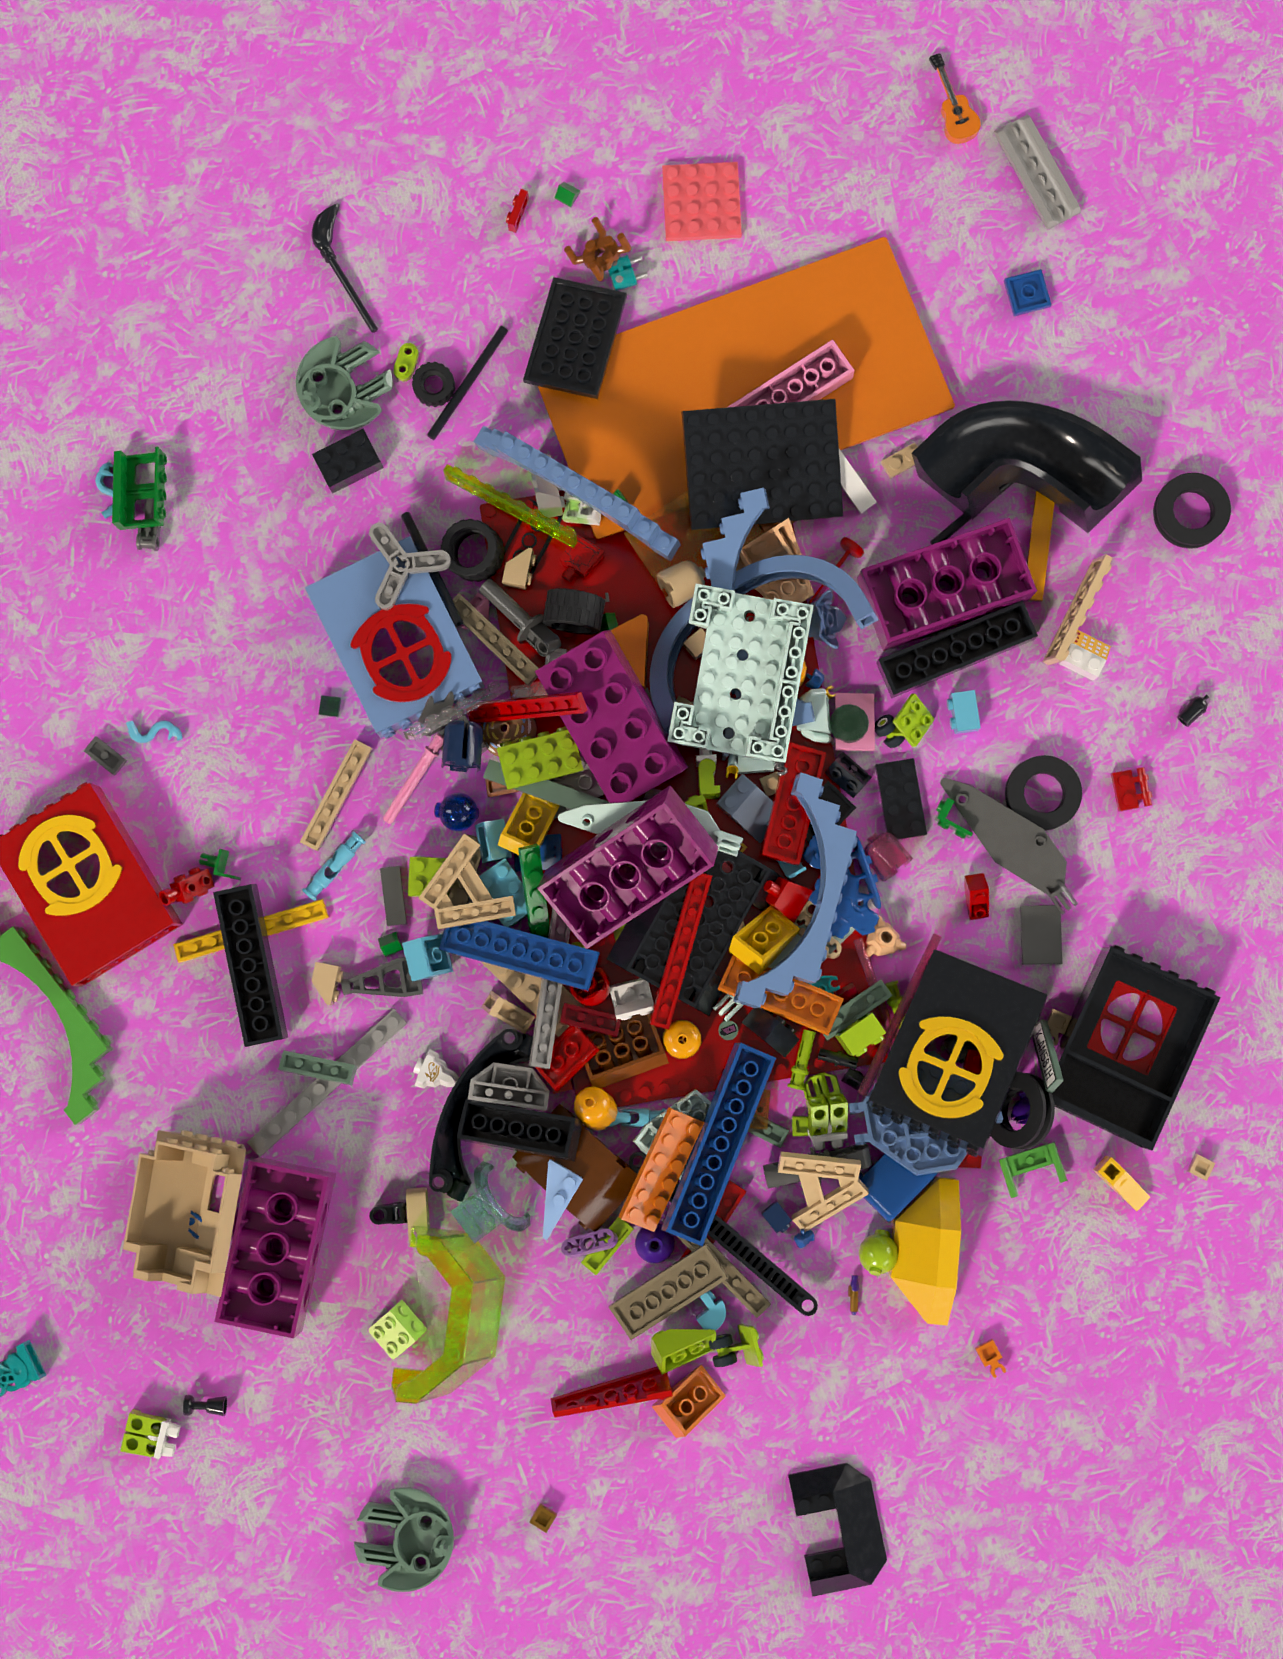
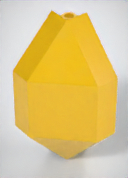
[889,1177,961,1326]

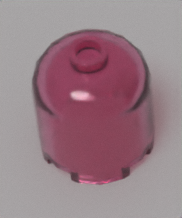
[864,832,913,882]

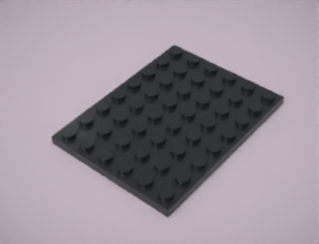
[681,399,843,530]

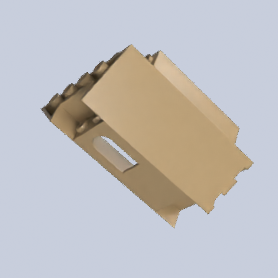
[123,1130,246,1297]

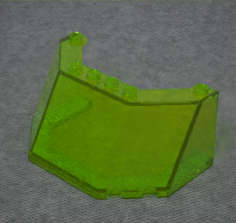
[391,1226,505,1404]

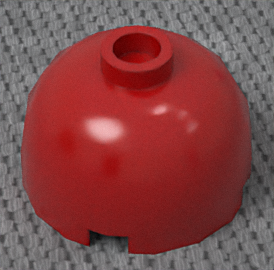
[570,967,611,1006]

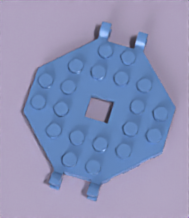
[849,1051,1003,1176]

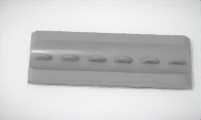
[993,115,1081,230]

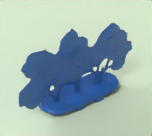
[803,835,881,939]

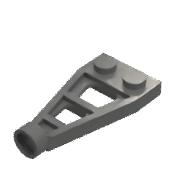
[341,957,424,997]

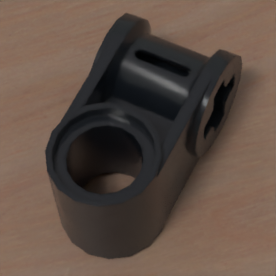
[369,1202,408,1225]

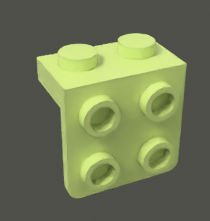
[369,1300,428,1359]

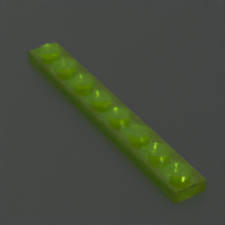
[443,464,578,548]

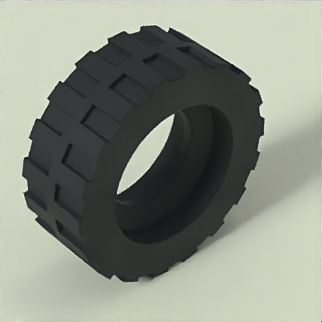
[412,362,455,407]

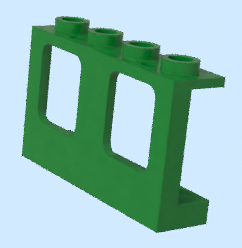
[112,447,167,530]

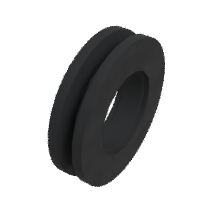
[1153,473,1231,549]
[1005,755,1082,831]
[991,1072,1055,1149]

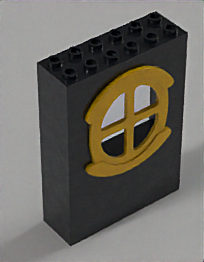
[869,949,1047,1157]

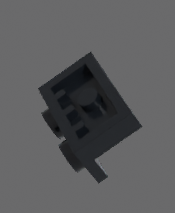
[825,752,872,798]

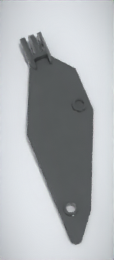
[940,778,1078,915]

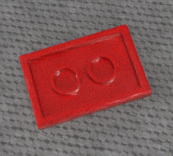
[535,1026,599,1092]

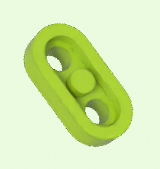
[393,343,419,382]

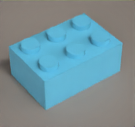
[479,858,527,928]

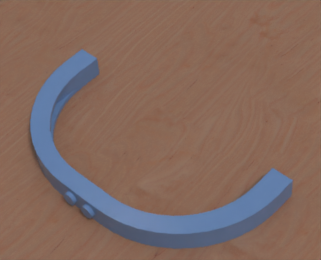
[650,555,879,734]

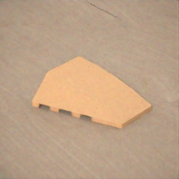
[736,518,814,603]

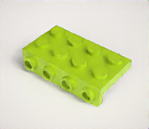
[497,727,584,790]

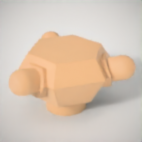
[864,915,906,957]

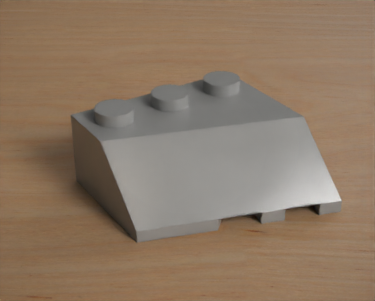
[531,454,565,520]

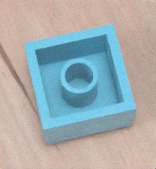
[402,934,454,981]

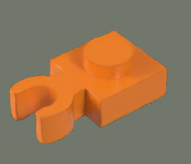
[975,1339,1006,1378]

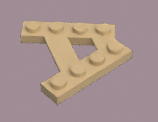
[419,834,516,929]
[778,1152,869,1232]

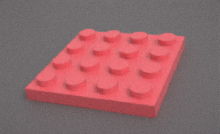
[662,162,742,241]

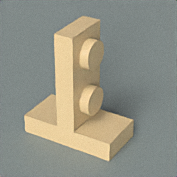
[481,991,535,1034]

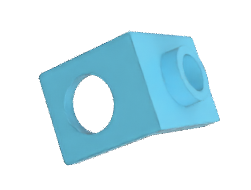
[777,860,806,880]

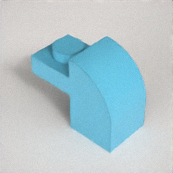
[696,1290,726,1331]

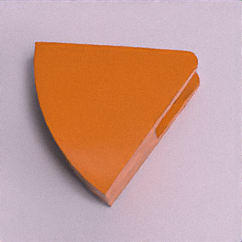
[611,614,649,689]

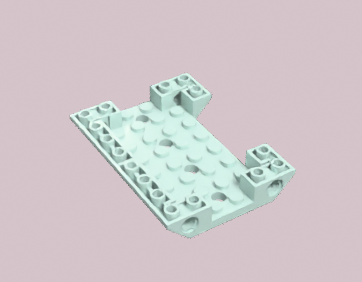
[667,584,814,763]

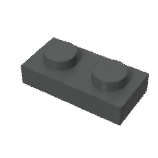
[84,736,127,775]

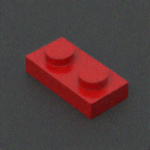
[506,189,529,233]

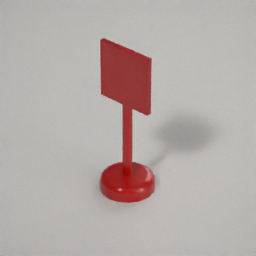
[809,537,865,605]

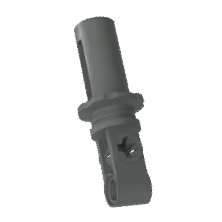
[763,1144,872,1189]

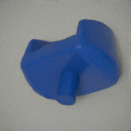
[805,669,824,689]
[794,1229,815,1248]

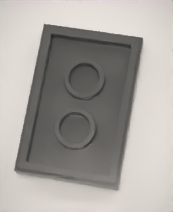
[1020,905,1062,965]

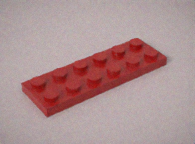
[760,742,826,866]

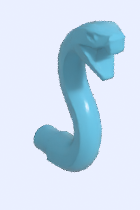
[95,462,113,519]
[126,721,183,743]

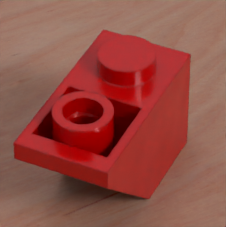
[964,873,989,920]

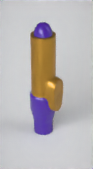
[848,1275,859,1315]

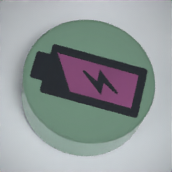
[718,1020,738,1040]

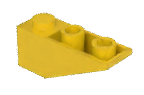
[1093,1156,1150,1211]

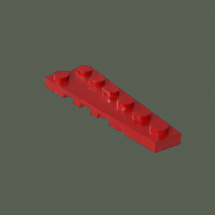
[551,1366,673,1418]

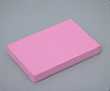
[835,693,875,751]

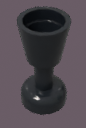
[183,1395,227,1416]

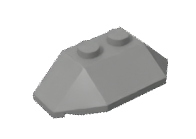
[468,1062,550,1111]

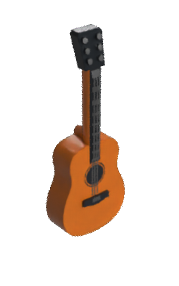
[929,53,981,144]

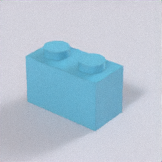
[947,690,981,734]
[475,819,512,863]

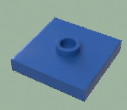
[1004,269,1052,316]

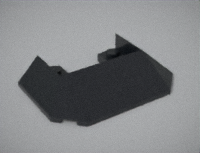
[788,1463,887,1597]

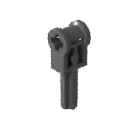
[136,498,161,551]

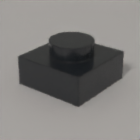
[841,1068,867,1091]

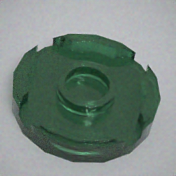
[830,704,869,743]

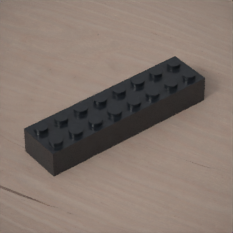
[876,600,1038,699]
[213,884,288,1047]

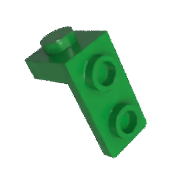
[934,798,973,839]

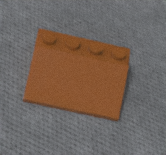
[582,1013,669,1088]

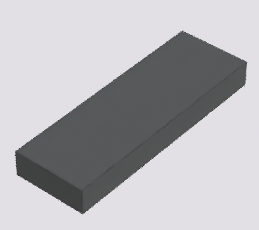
[380,866,407,926]

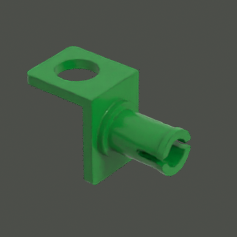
[199,849,241,881]

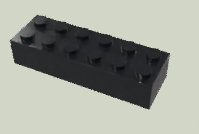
[457,1099,583,1162]

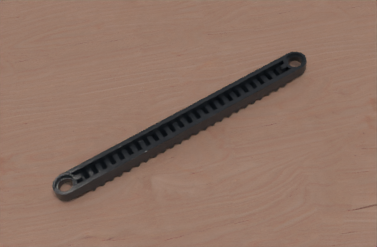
[629,1152,818,1316]

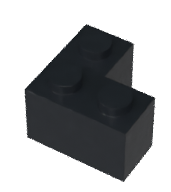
[742,1008,800,1057]

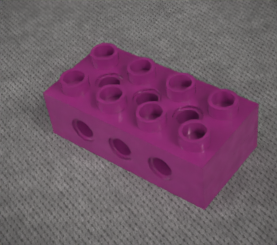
[857,518,1037,651]
[537,785,719,949]
[214,1157,336,1339]

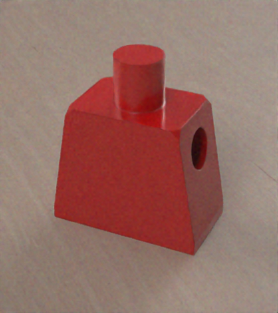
[764,877,813,923]

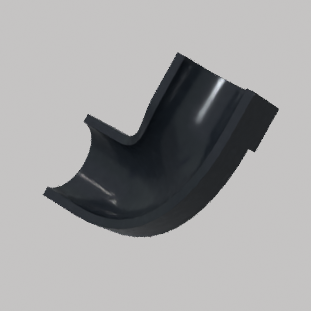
[912,401,1143,533]

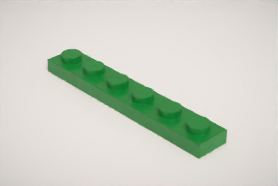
[518,844,550,938]

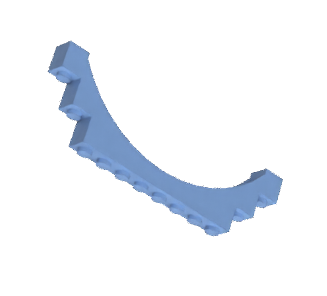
[473,425,681,561]
[701,488,815,726]
[733,773,858,1008]

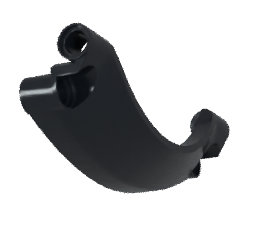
[429,1029,533,1202]

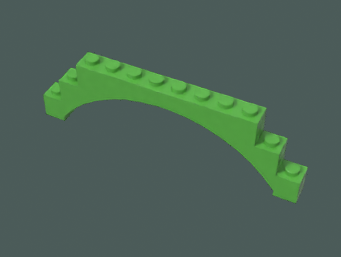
[0,926,113,1125]

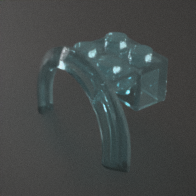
[451,1161,530,1244]

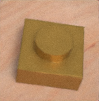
[529,1503,557,1533]

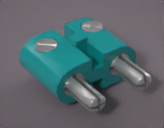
[608,255,648,291]

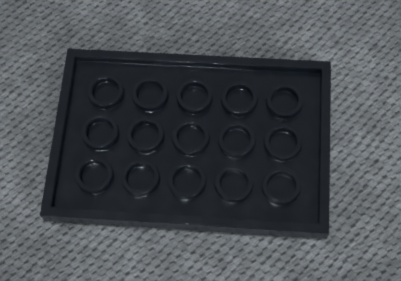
[523,277,627,399]

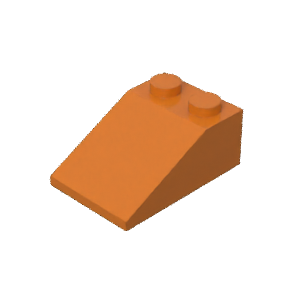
[651,1365,726,1438]

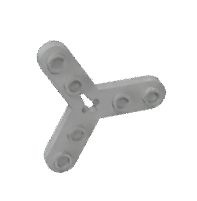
[369,523,451,610]

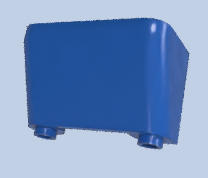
[858,1154,939,1222]

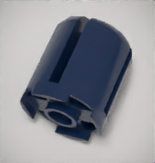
[441,720,483,772]

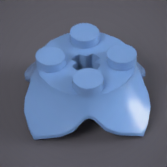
[808,589,847,649]

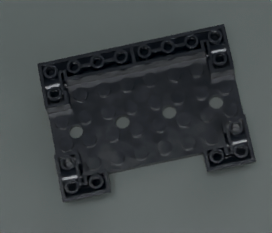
[606,850,783,1016]

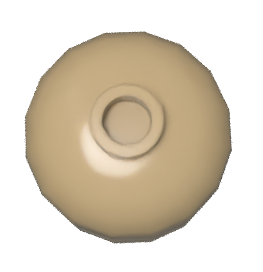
[656,561,706,608]

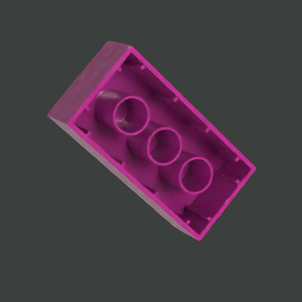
[535,630,688,803]

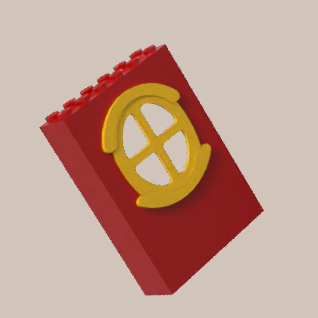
[0,782,183,986]

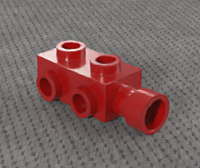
[159,867,215,906]

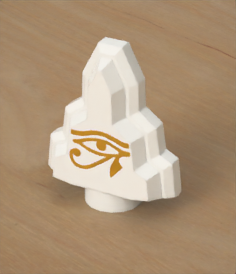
[413,1049,459,1088]

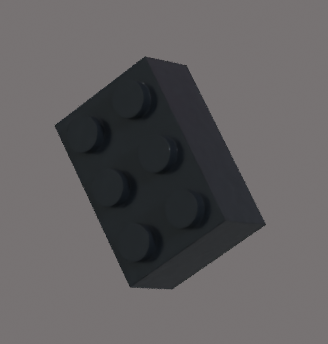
[312,428,384,494]

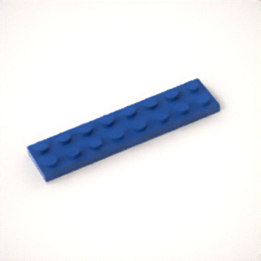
[439,921,600,991]

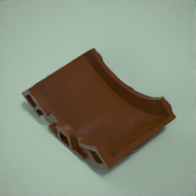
[512,1103,638,1232]

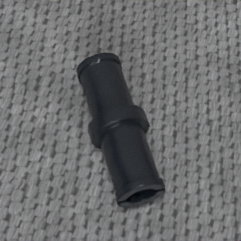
[817,1047,859,1069]

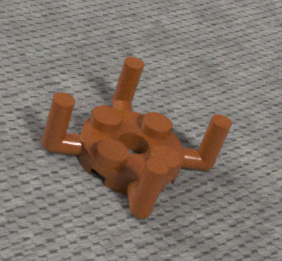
[564,217,631,281]

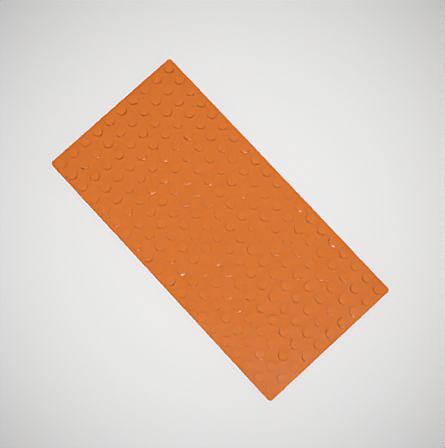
[538,237,955,539]

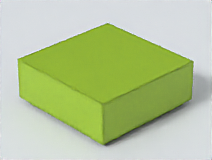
[792,1116,809,1136]

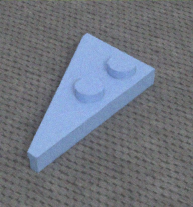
[543,1159,583,1240]

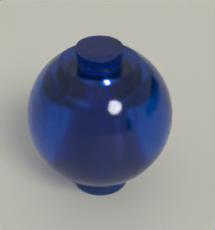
[434,792,479,831]

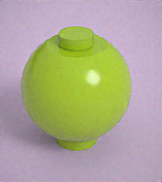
[859,1229,898,1276]

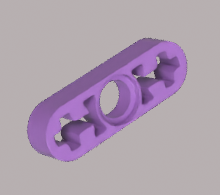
[561,1229,618,1258]

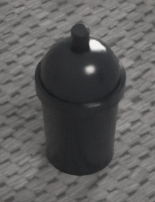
[1177,695,1209,727]

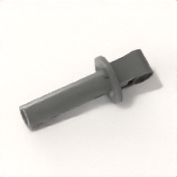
[480,579,561,656]

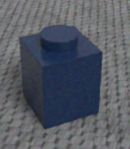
[761,1200,792,1233]

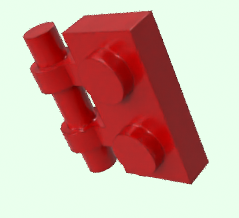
[1111,767,1153,812]

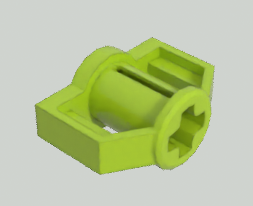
[803,1072,842,1098]

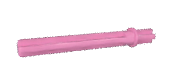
[383,733,444,824]

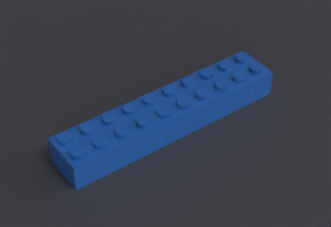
[661,1043,776,1247]

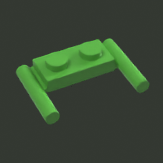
[999,1142,1067,1198]

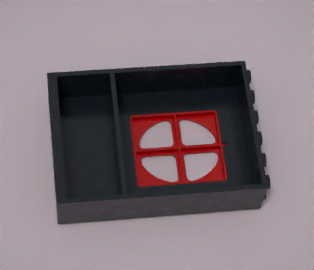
[1052,945,1221,1151]

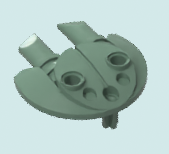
[296,336,393,430]
[354,1487,454,1592]

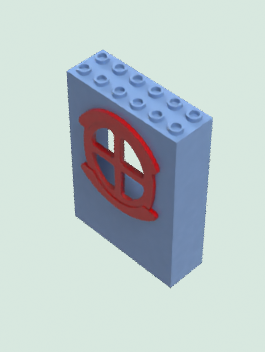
[305,536,485,739]

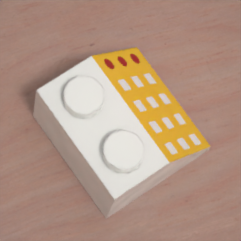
[1058,630,1111,681]

